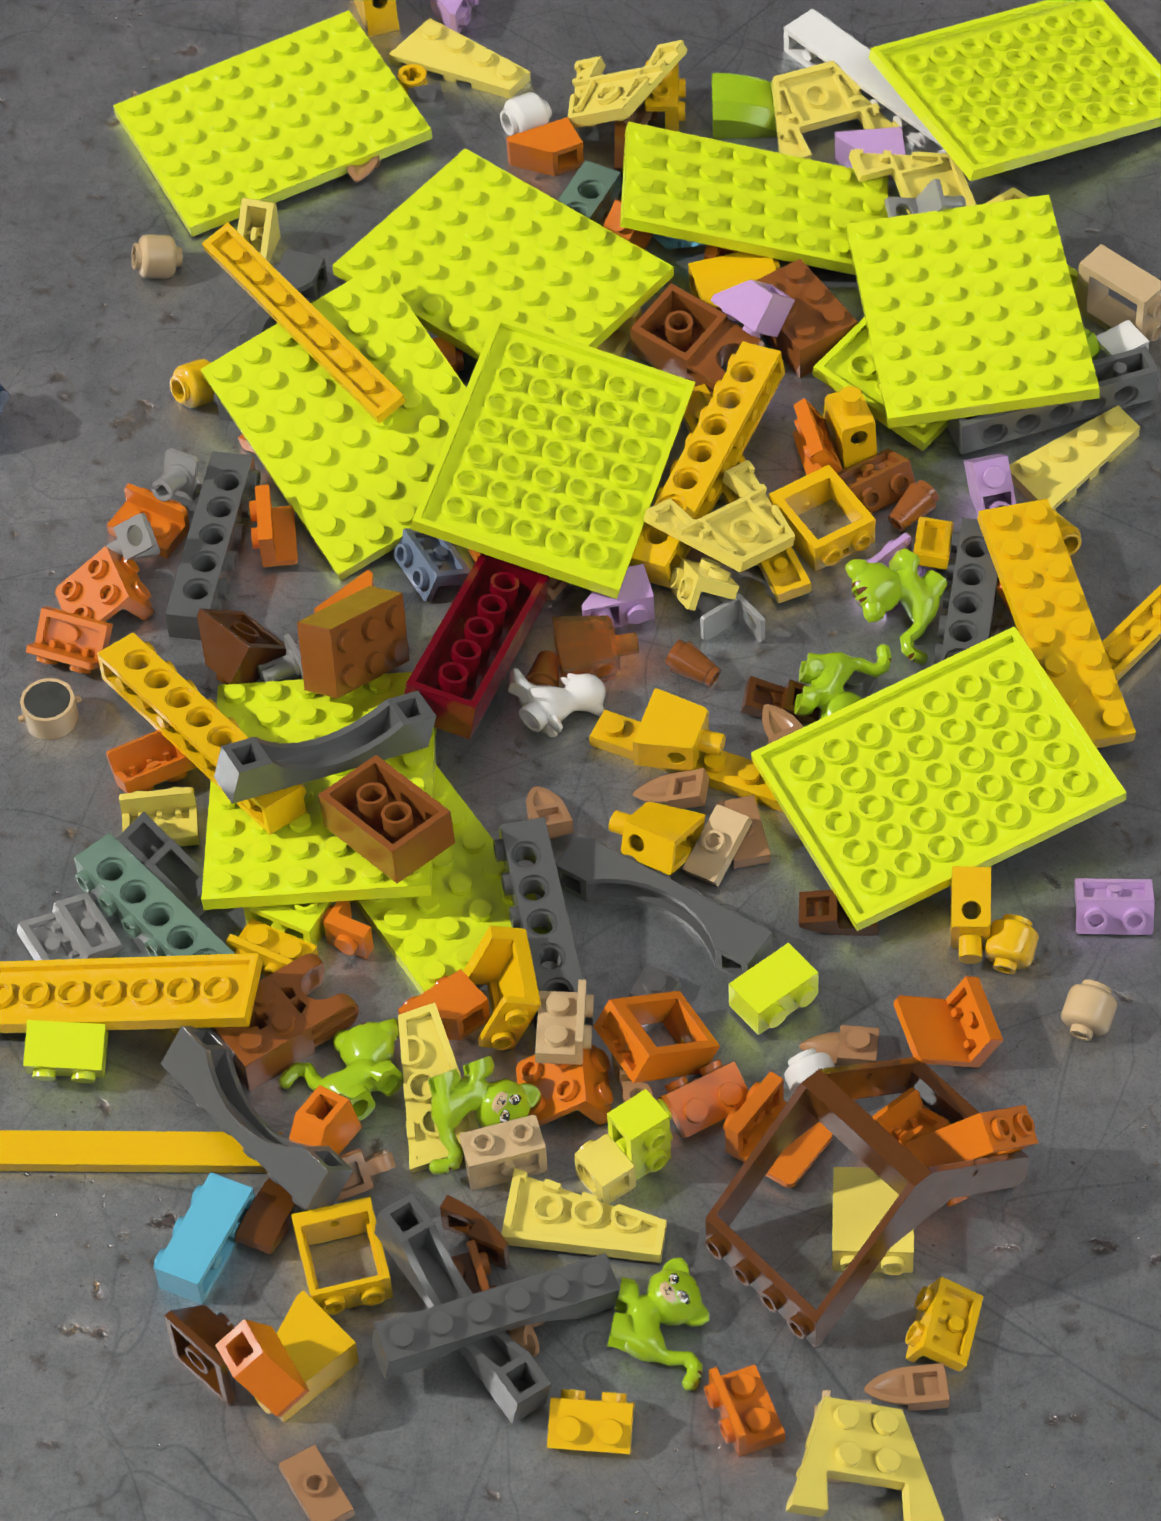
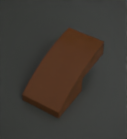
[740,676,820,724]
[799,890,879,936]
[235,1178,299,1255]
[440,1195,510,1270]

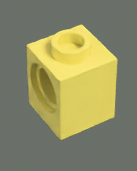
[574,1134,636,1204]

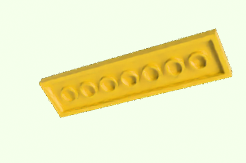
[977,498,1136,748]
[0,953,263,1033]

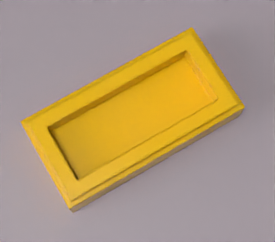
[913,517,954,570]

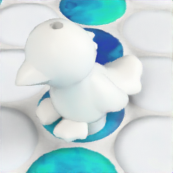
[508,669,606,738]

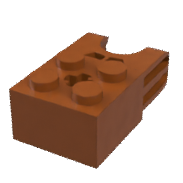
[631,283,765,397]
[210,953,359,1091]

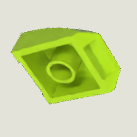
[712,73,777,139]

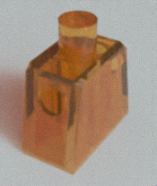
[552,615,639,687]

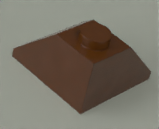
[197,608,286,684]
[164,1305,235,1406]

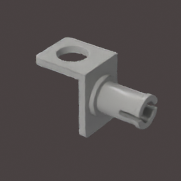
[885,179,966,218]
[152,448,205,501]
[103,513,160,561]
[696,592,765,642]
[257,634,303,683]

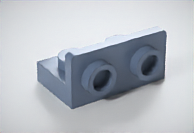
[393,528,471,601]

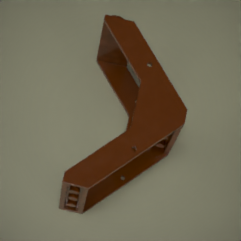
[705,1057,1029,1348]

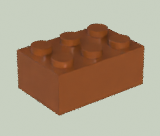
[755,259,858,378]
[297,586,410,698]
[318,755,455,884]

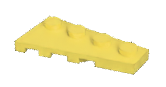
[388,18,531,99]
[1009,405,1140,511]
[398,1002,479,1174]
[502,1168,667,1263]

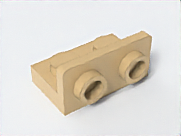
[535,979,594,1065]
[459,1115,548,1191]

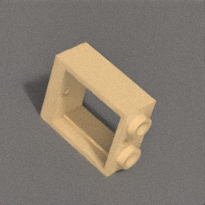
[1076,244,1161,342]

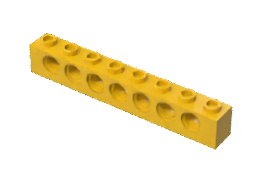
[629,341,785,588]
[97,633,307,834]

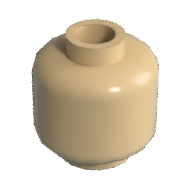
[132,234,183,279]
[1061,980,1118,1041]

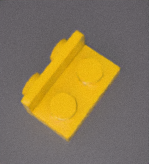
[226,918,318,977]
[905,1276,984,1372]

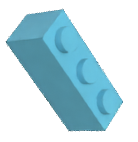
[153,1172,255,1305]

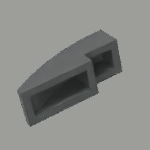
[116,812,206,918]

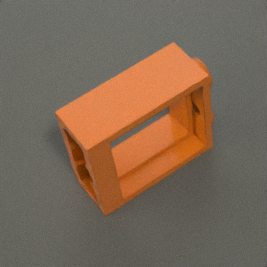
[593,991,720,1083]
[906,1105,1038,1167]

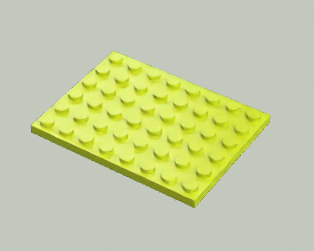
[869,0,1161,181]
[113,11,433,237]
[332,148,674,360]
[846,195,1099,428]
[200,263,466,581]
[410,315,695,599]
[751,626,1126,931]
[201,672,436,910]

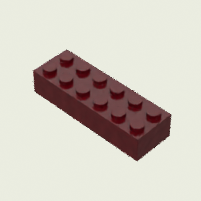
[404,553,550,740]

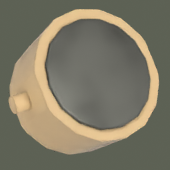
[17,678,82,740]

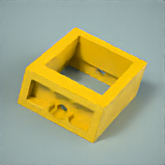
[769,465,876,572]
[291,1196,393,1315]

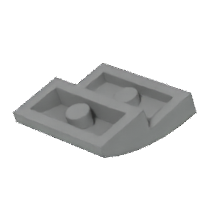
[16,892,122,960]

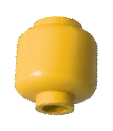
[170,359,214,408]
[984,914,1039,974]

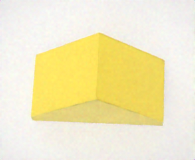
[237,198,281,263]

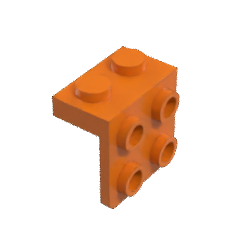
[55,546,155,622]
[893,976,1004,1068]
[516,1044,613,1126]
[723,1071,833,1188]

